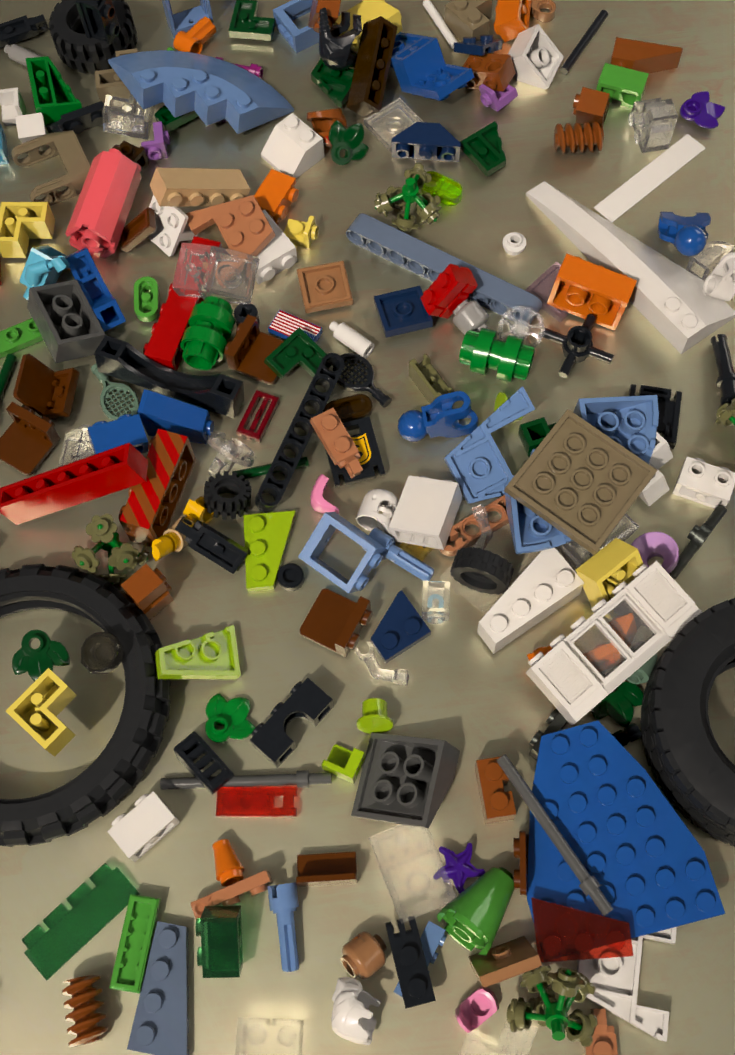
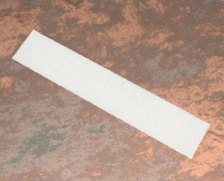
[593,134,706,223]

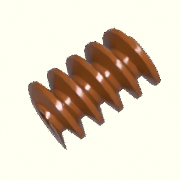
[554,121,604,154]
[62,975,108,1047]

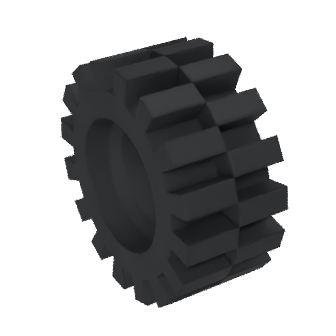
[204,471,252,520]

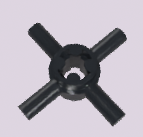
[541,314,614,378]

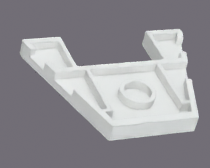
[577,927,677,1042]

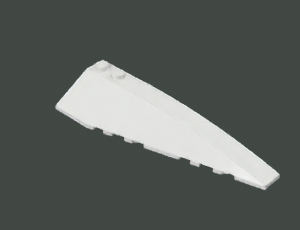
[526,181,735,354]

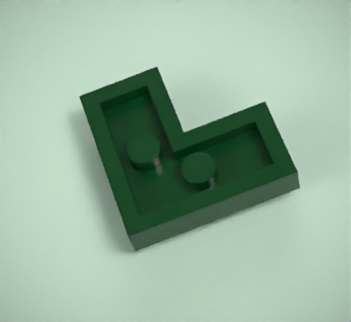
[229,0,276,41]
[264,327,332,379]

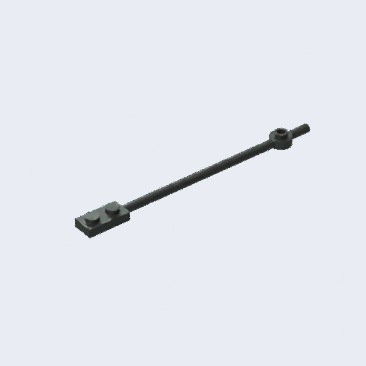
[529,505,727,760]

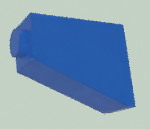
[137,389,214,444]

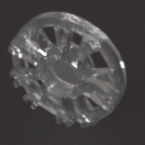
[498,306,545,348]

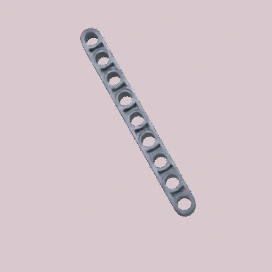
[346,213,542,326]

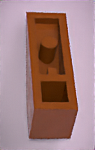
[610,37,683,74]

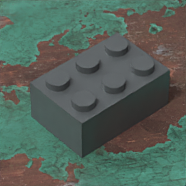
[27,279,105,363]

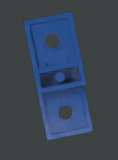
[390,32,474,101]

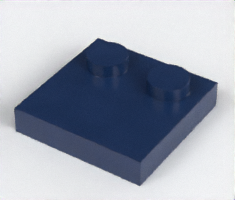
[373,286,433,338]

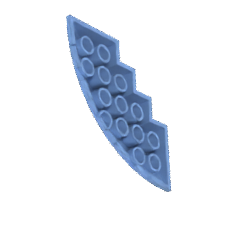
[108,50,294,134]
[504,395,659,554]

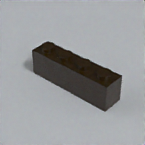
[347,16,398,117]

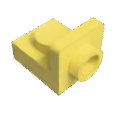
[284,215,319,249]

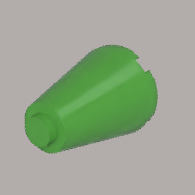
[437,867,515,956]

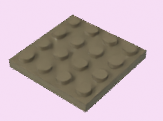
[504,409,658,555]

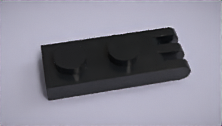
[385,915,436,1009]

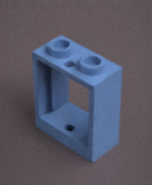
[162,0,214,38]
[273,0,340,53]
[298,512,385,594]

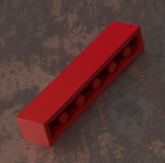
[143,236,224,371]
[0,443,148,525]

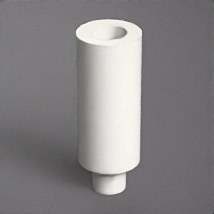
[329,321,375,358]

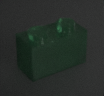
[196,905,243,978]

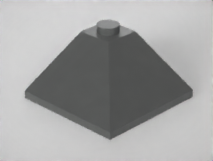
[351,732,460,829]

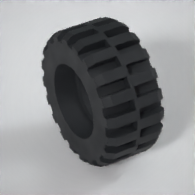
[49,0,138,75]

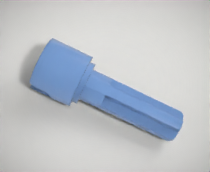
[363,527,434,582]
[267,882,299,972]

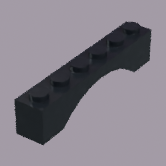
[94,335,244,418]

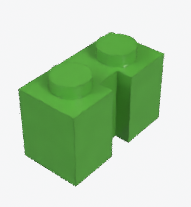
[596,63,649,110]

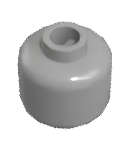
[453,300,489,335]

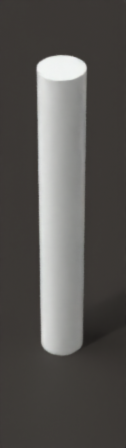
[423,0,458,49]

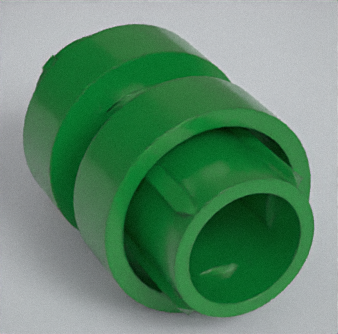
[180,296,235,370]
[459,328,535,382]

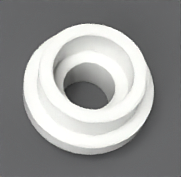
[502,232,526,256]

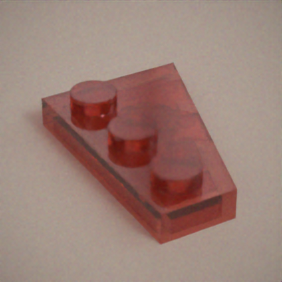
[531,898,633,963]

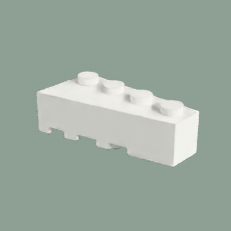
[477,548,584,654]

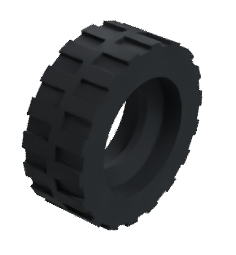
[450,547,514,595]

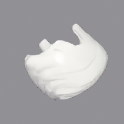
[331,977,381,1045]

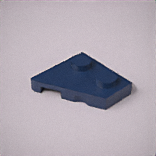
[454,35,502,56]
[371,590,431,663]

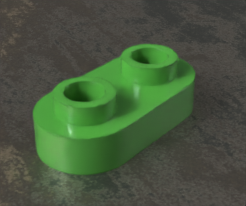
[134,276,160,322]

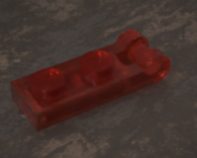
[216,786,298,818]

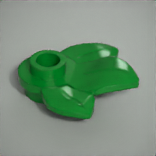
[205,694,256,743]

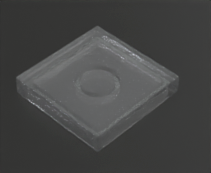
[364,98,423,152]

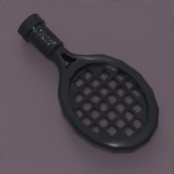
[333,353,392,408]

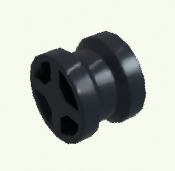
[233,303,260,327]

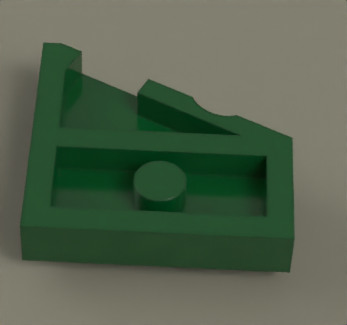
[311,58,354,108]
[460,121,506,177]

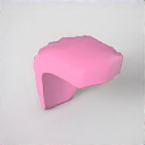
[310,474,339,514]
[455,986,499,1033]

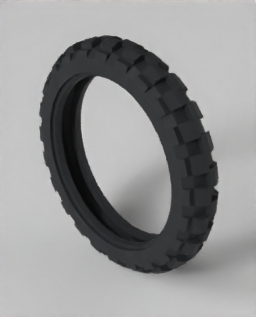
[0,564,171,847]

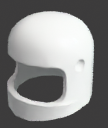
[356,489,399,535]

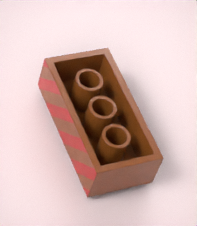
[119,429,196,547]

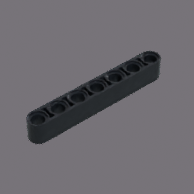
[255,353,344,512]

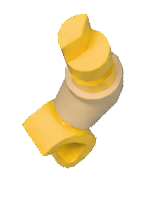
[152,496,214,562]

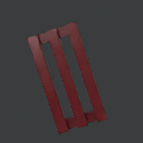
[236,390,280,443]

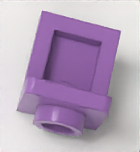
[479,84,518,112]
[141,121,170,161]

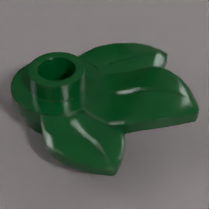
[328,120,369,165]
[12,630,70,681]
[591,673,643,727]

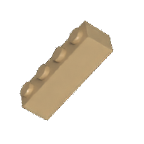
[149,167,250,207]

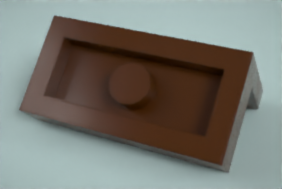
[296,851,358,887]

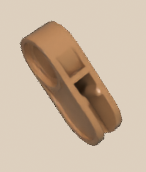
[530,0,556,23]

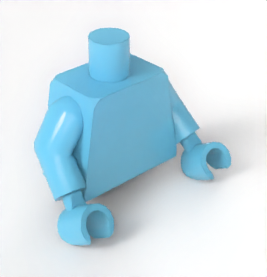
[20,245,70,300]

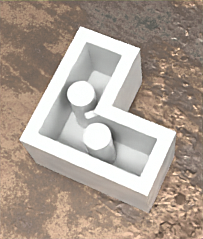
[639,432,673,506]

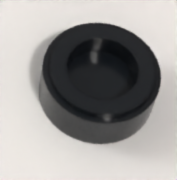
[277,563,305,591]

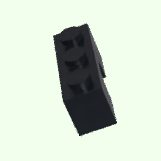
[250,678,334,768]

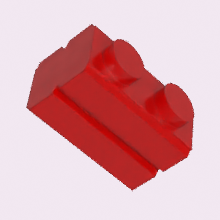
[421,264,478,319]

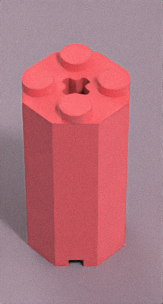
[66,148,142,258]

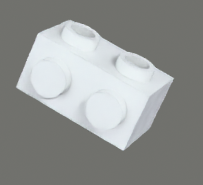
[672,456,735,509]
[107,791,180,862]

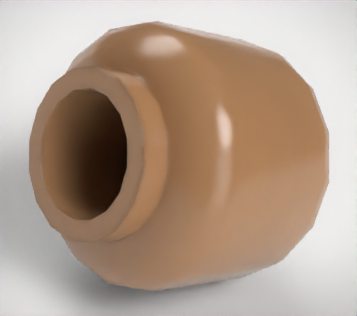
[341,931,387,979]

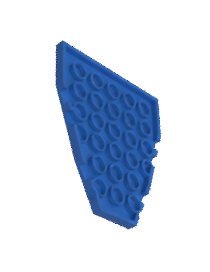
[527,720,725,961]

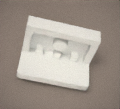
[148,195,198,257]

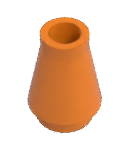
[212,839,245,887]

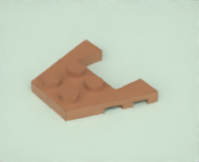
[186,195,276,290]

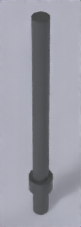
[497,754,614,916]
[160,770,332,790]

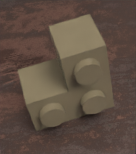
[444,0,492,42]
[95,48,138,107]

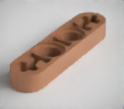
[439,495,509,556]

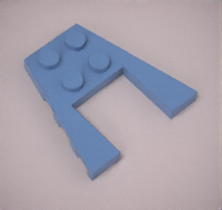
[443,387,535,504]

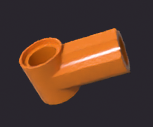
[173,17,216,54]

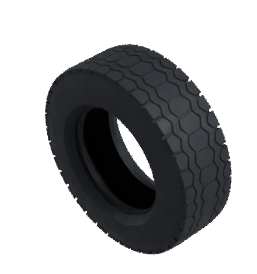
[640,598,735,847]

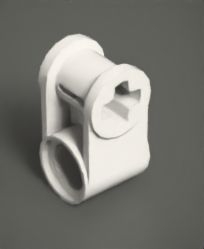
[703,252,735,301]

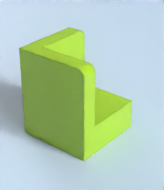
[321,744,365,784]

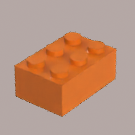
[547,254,637,331]

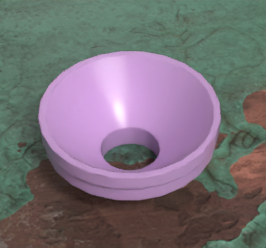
[631,532,679,574]

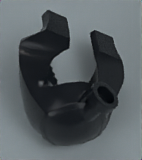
[319,8,362,71]

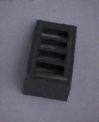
[174,731,234,795]

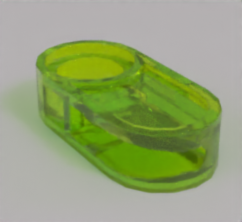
[420,171,462,206]

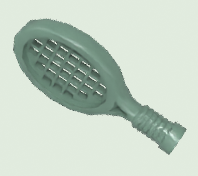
[91,364,140,421]

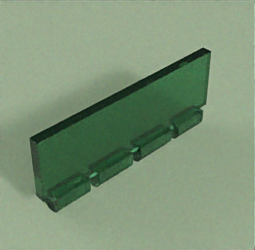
[22,863,140,981]

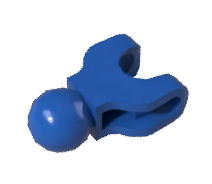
[658,212,711,257]
[398,391,479,442]

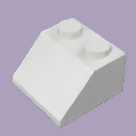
[508,24,564,89]
[261,113,325,179]

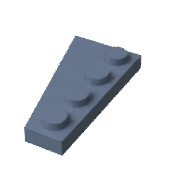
[127,921,189,1055]

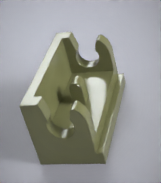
[409,354,455,404]

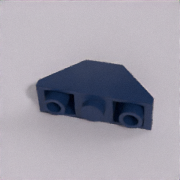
[391,122,461,162]

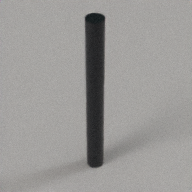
[560,10,608,75]

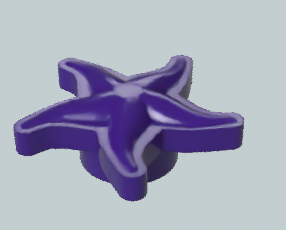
[434,843,485,894]

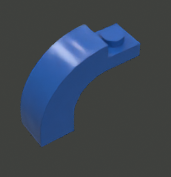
[65,247,126,332]

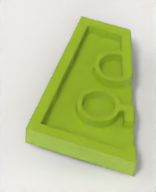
[243,510,296,592]
[155,625,241,680]

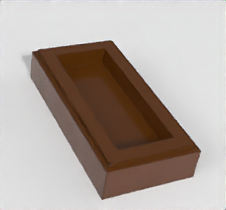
[120,207,156,253]

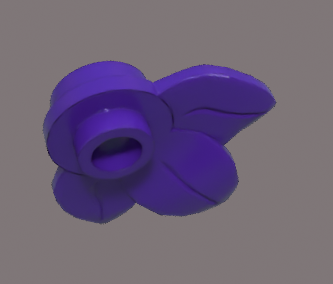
[680,91,725,129]

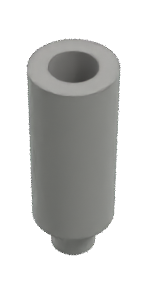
[4,44,43,67]

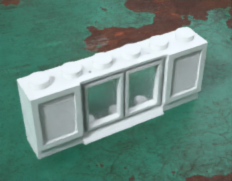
[526,560,703,725]

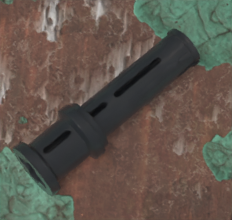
[711,334,735,405]

